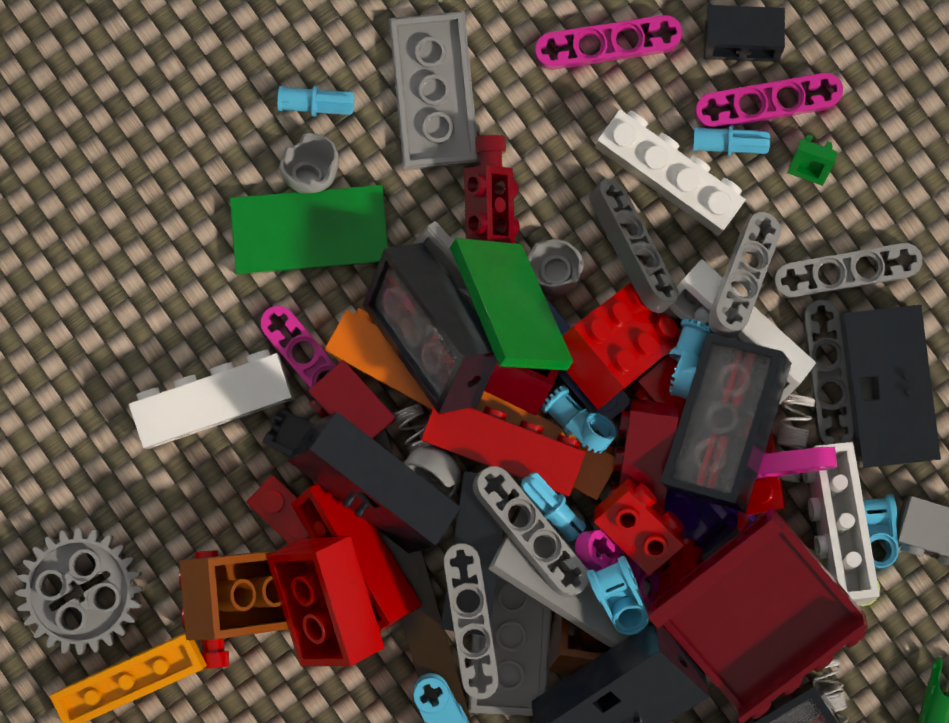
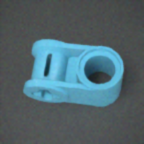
[863,494,899,569]
[587,555,649,635]
[413,672,469,723]

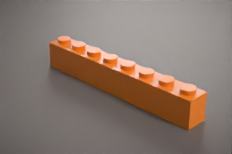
[324,308,615,500]

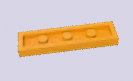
[49,633,207,723]

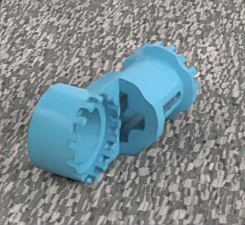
[669,318,714,399]
[541,385,617,454]

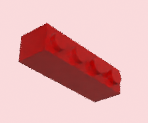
[421,406,586,497]
[291,484,422,632]

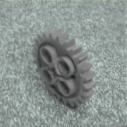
[15,528,144,655]

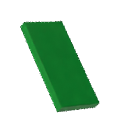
[230,185,388,275]
[450,238,574,371]

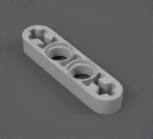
[708,212,781,338]
[773,243,923,299]
[473,466,589,597]
[444,543,499,699]

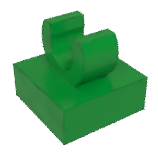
[787,134,838,186]

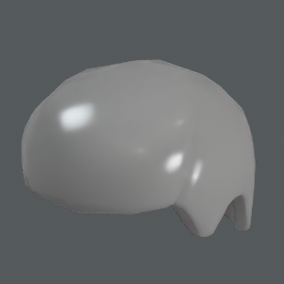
[279,133,339,194]
[527,239,584,297]
[404,446,461,498]

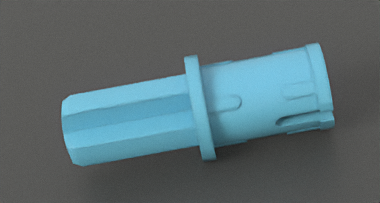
[277,86,355,116]
[693,125,770,156]
[520,472,586,542]

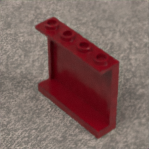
[647,507,868,723]

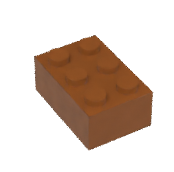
[179,550,288,640]

